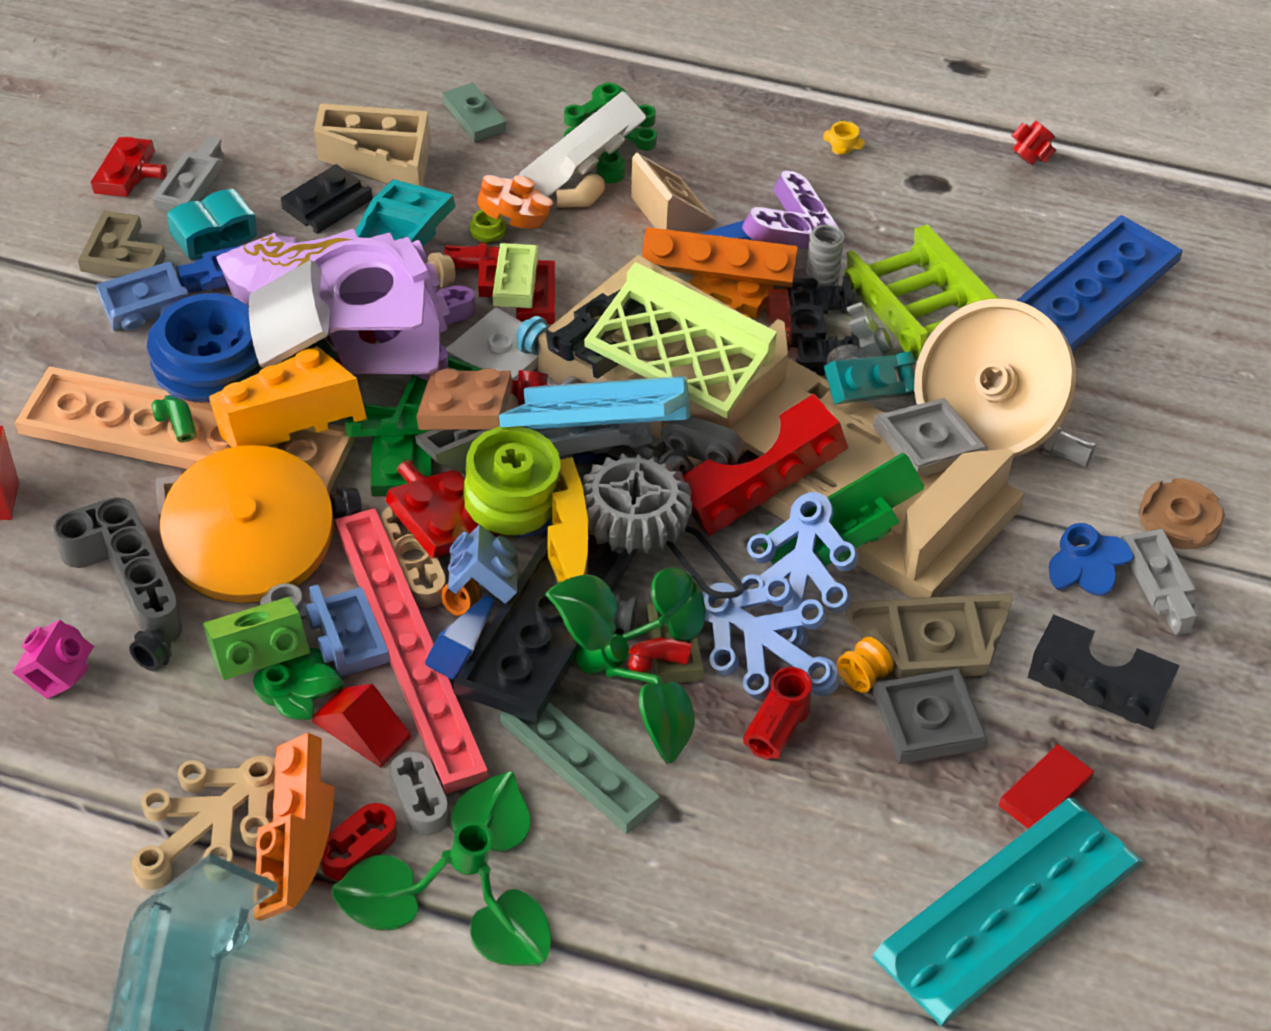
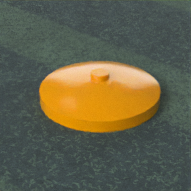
[160,445,334,603]

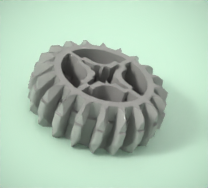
[581,453,692,555]

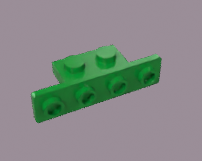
[761,453,924,566]

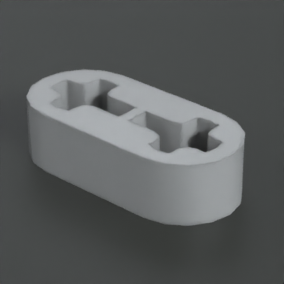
[390,751,449,835]

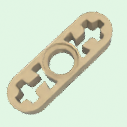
[380,506,446,608]

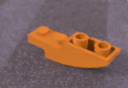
[254,733,334,921]

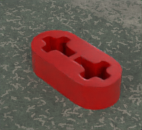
[320,803,398,881]

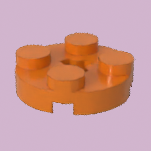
[477,175,553,229]

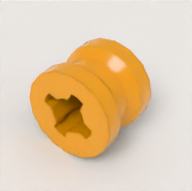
[837,637,894,693]

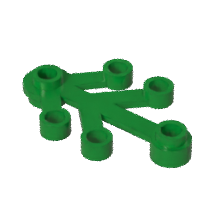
[564,82,657,183]

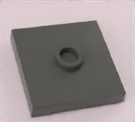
[873,668,988,764]

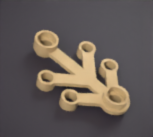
[131,756,275,890]

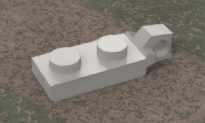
[152,136,224,212]
[537,422,652,460]
[1121,529,1197,635]

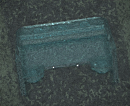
[106,854,278,1031]

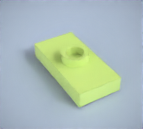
[493,243,539,308]

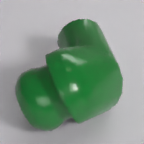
[151,395,197,443]

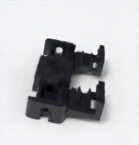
[782,276,863,376]
[545,289,678,379]

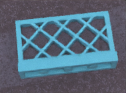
[499,376,691,429]

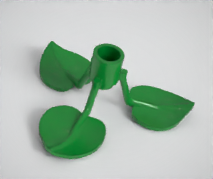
[545,567,705,764]
[332,771,551,966]

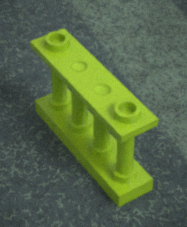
[844,224,998,361]

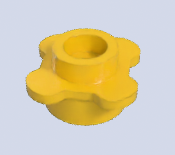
[823,121,865,154]

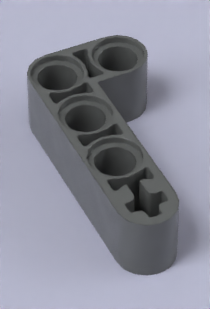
[54,497,182,643]

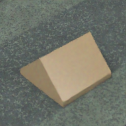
[631,152,716,233]

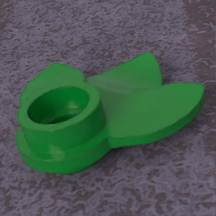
[253,648,344,720]

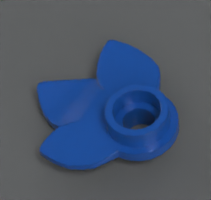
[1049,523,1133,596]

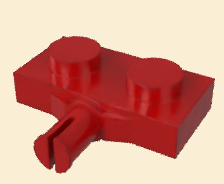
[90,137,167,197]

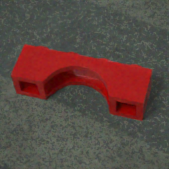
[683,394,848,536]

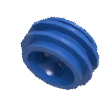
[146,293,263,402]

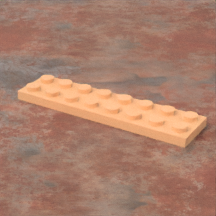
[15,366,355,494]

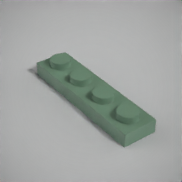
[499,702,660,834]

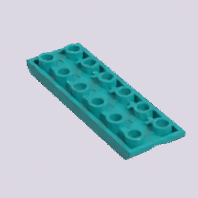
[872,798,1144,1027]

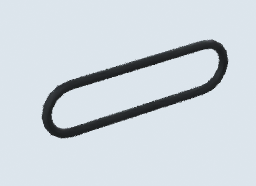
[666,526,745,599]

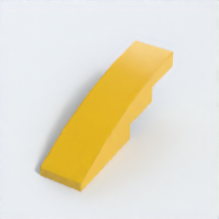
[548,457,588,583]

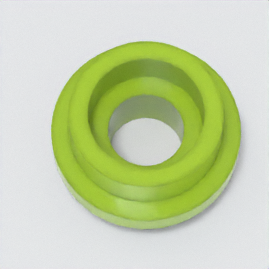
[469,210,506,243]

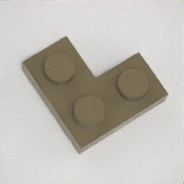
[78,211,166,277]

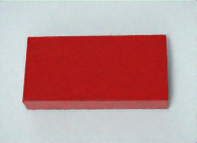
[999,744,1094,829]

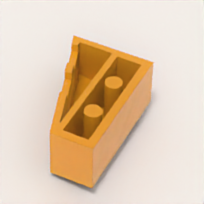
[209,346,367,447]

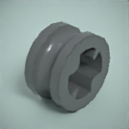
[612,593,638,633]

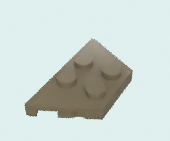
[846,593,1013,678]

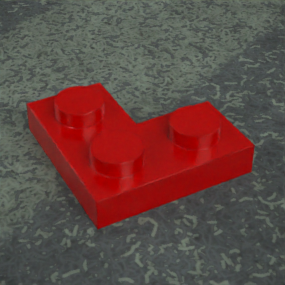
[478,260,555,324]

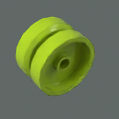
[464,426,561,535]

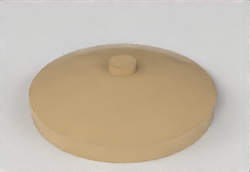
[914,299,1076,458]

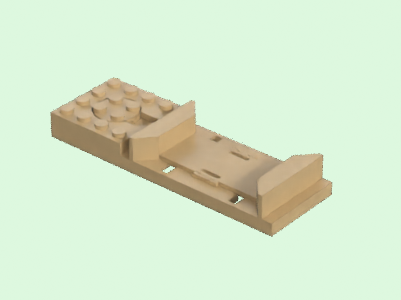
[538,255,1025,598]

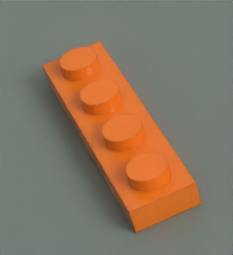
[641,227,798,287]

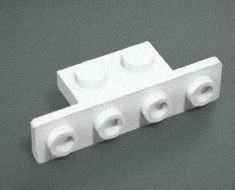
[519,92,646,197]

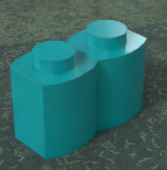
[167,189,257,260]

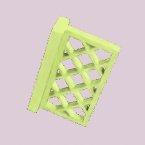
[584,262,777,419]

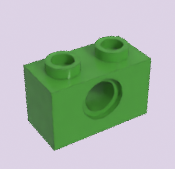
[203,597,310,680]

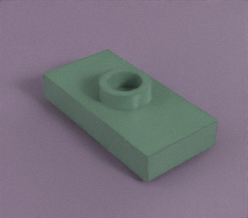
[442,82,506,142]

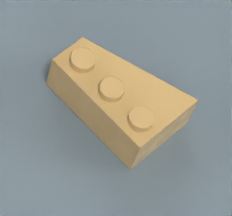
[314,103,431,187]

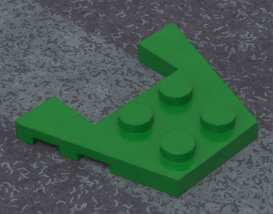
[345,357,482,437]

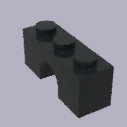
[1027,614,1180,730]

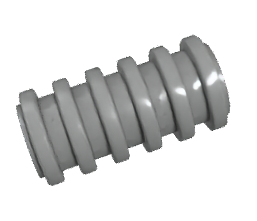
[806,225,844,289]

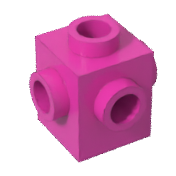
[12,619,94,699]

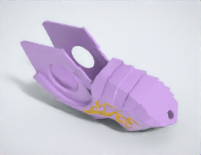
[216,229,450,375]

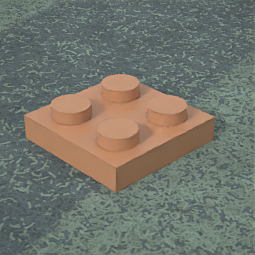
[417,368,512,430]

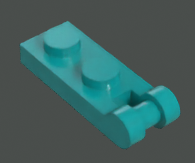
[824,351,915,404]

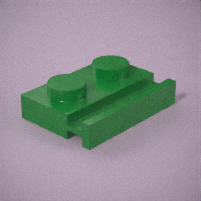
[371,434,432,496]

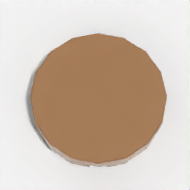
[1138,478,1225,549]

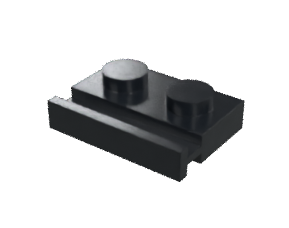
[281,164,373,234]

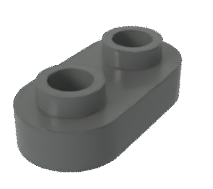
[661,416,744,465]

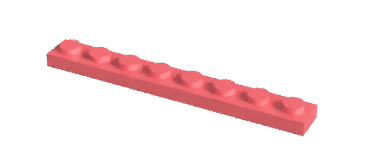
[335,508,488,794]

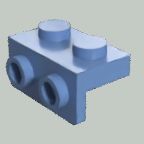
[96,261,188,331]
[448,524,518,604]
[305,585,390,677]

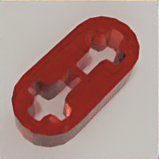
[766,289,792,351]

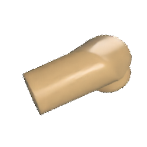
[556,174,605,208]

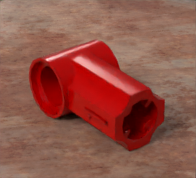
[743,667,812,761]

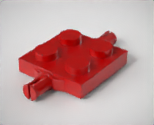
[385,460,500,559]

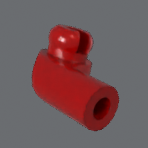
[628,637,693,673]

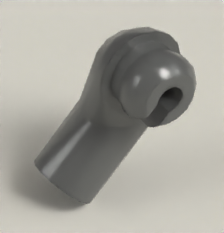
[659,449,695,476]

